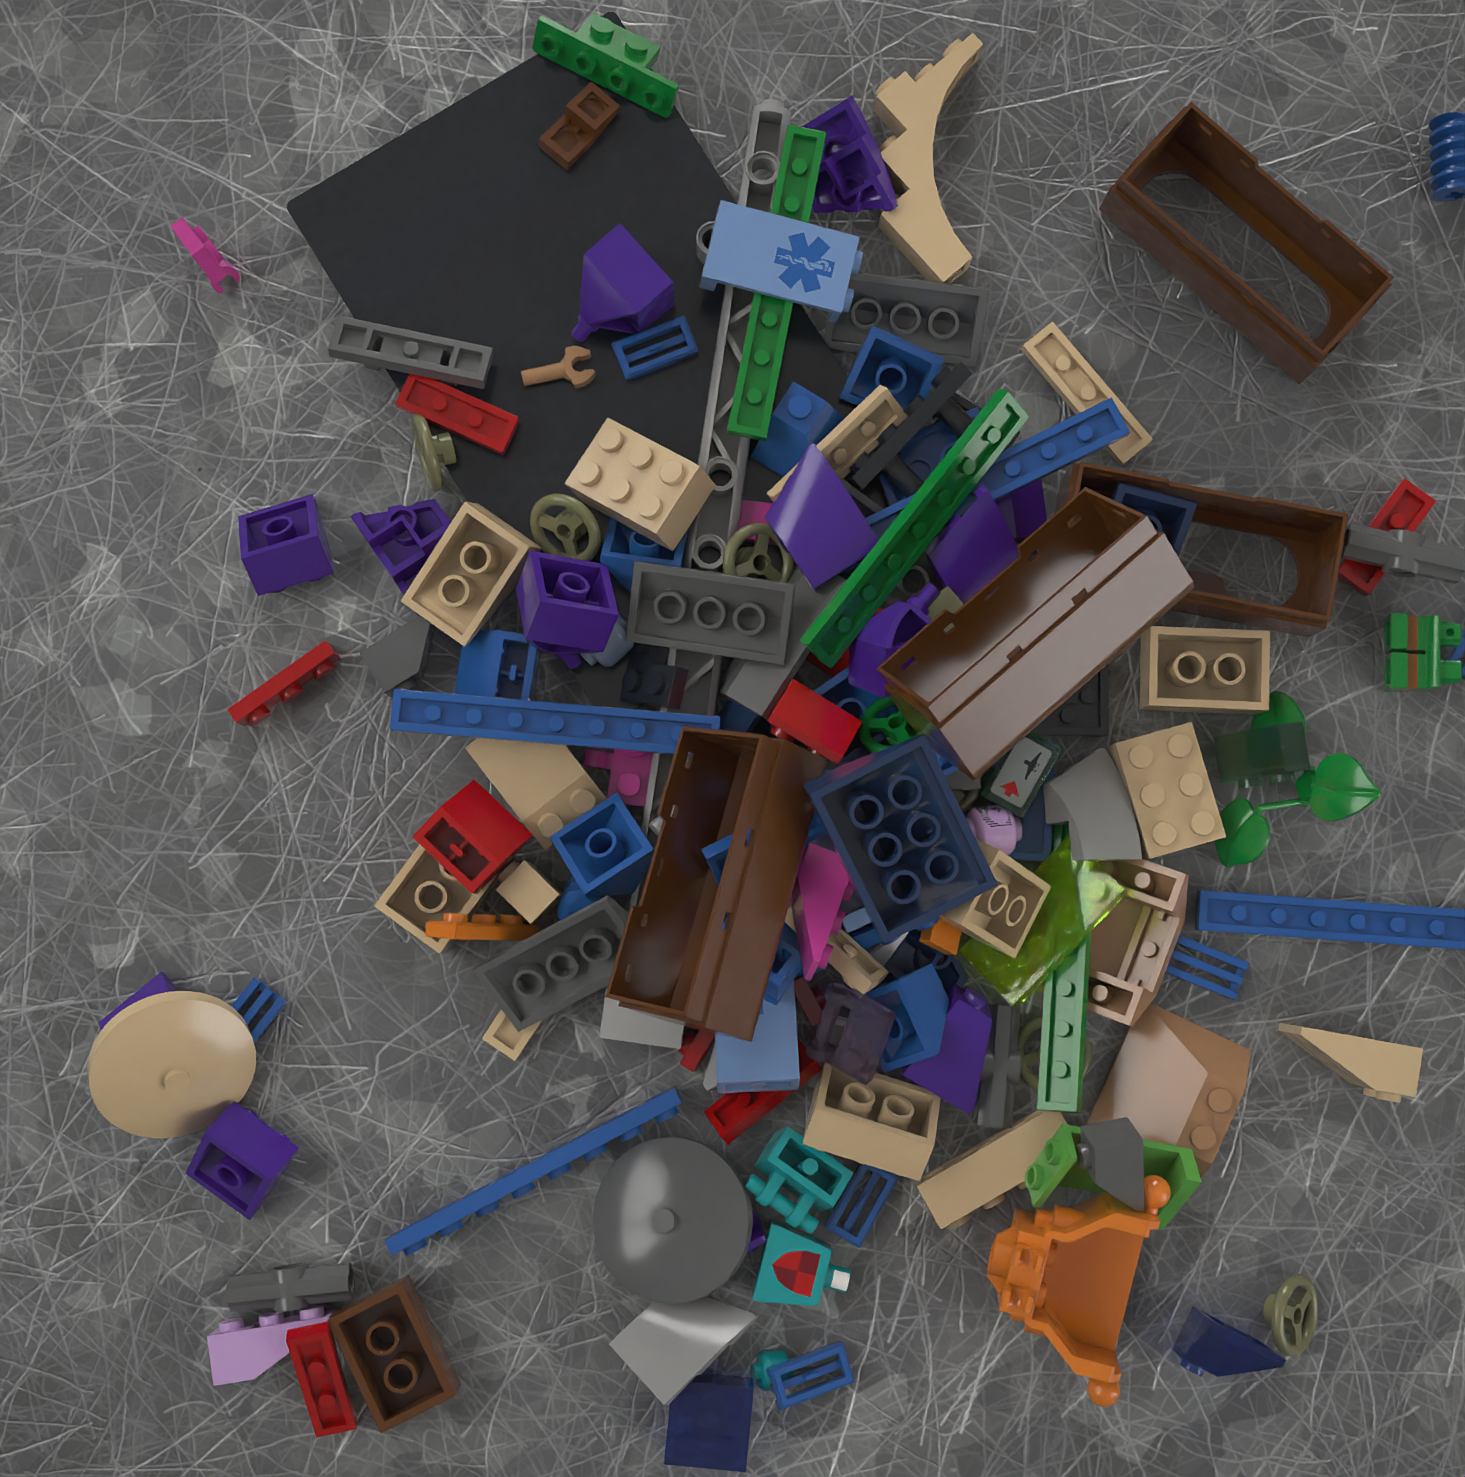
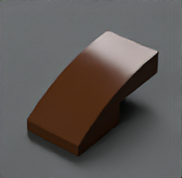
[538,82,620,170]

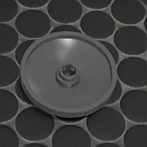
[593,1137,753,1304]

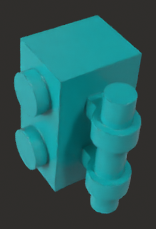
[744,1126,854,1234]

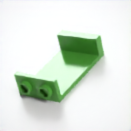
[1025,1124,1202,1230]

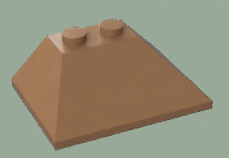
[1021,859,1189,1027]
[1085,1003,1251,1178]

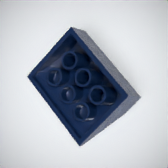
[802,734,998,944]

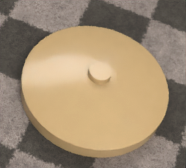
[87,991,256,1138]

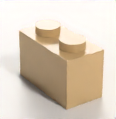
[496,860,563,924]

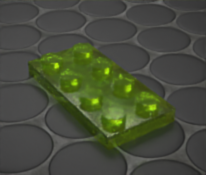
[959,836,1128,1008]

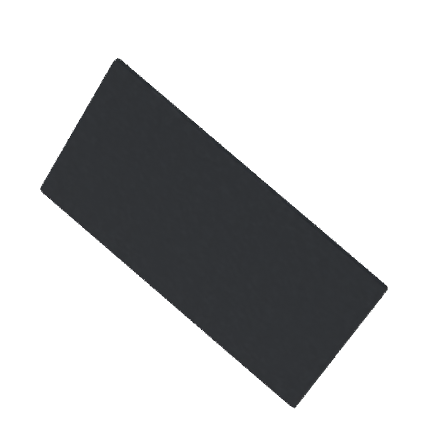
[287,12,889,710]

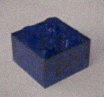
[664,1373,754,1473]

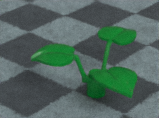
[1215,691,1382,868]

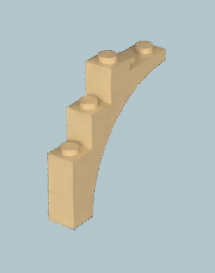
[874,33,983,283]

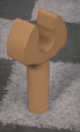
[521,346,596,389]

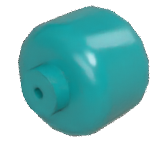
[750,1349,793,1391]

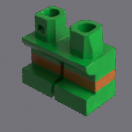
[1384,613,1462,692]

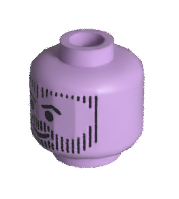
[966,805,1022,855]

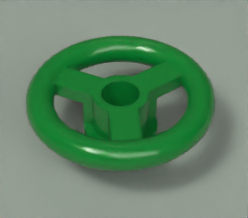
[858,697,919,753]

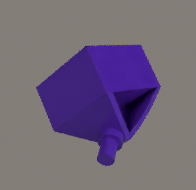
[572,224,675,342]
[516,551,619,669]
[849,583,947,698]

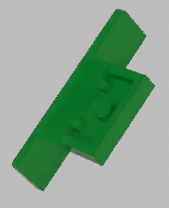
[532,13,679,118]

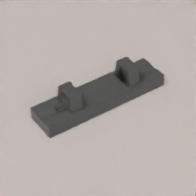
[328,316,493,389]

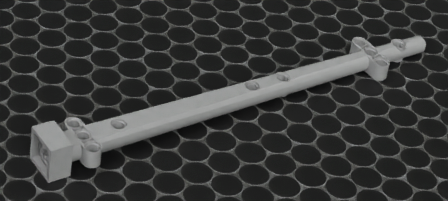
[599,99,791,1049]

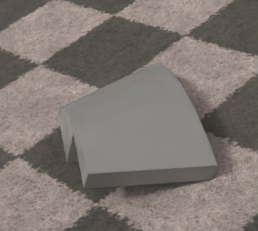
[1043,748,1142,861]
[609,1296,758,1406]

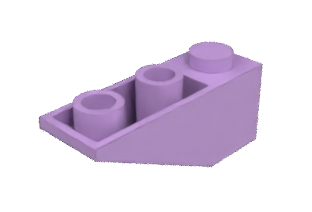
[207,1305,336,1386]

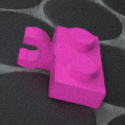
[170,217,240,294]
[584,749,653,808]

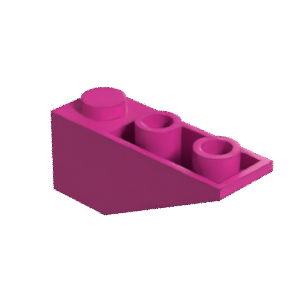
[790,843,854,981]

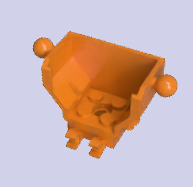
[986,1175,1171,1407]

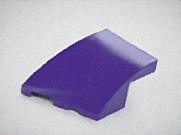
[801,95,898,213]
[764,443,878,589]
[925,485,1019,604]
[350,499,451,616]

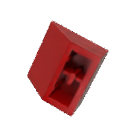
[767,679,862,764]
[412,780,533,894]

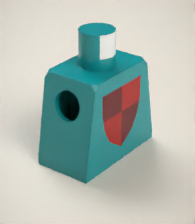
[752,1218,851,1306]

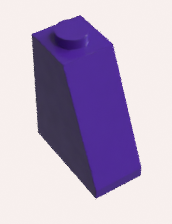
[901,983,992,1115]

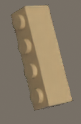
[913,1109,1068,1230]

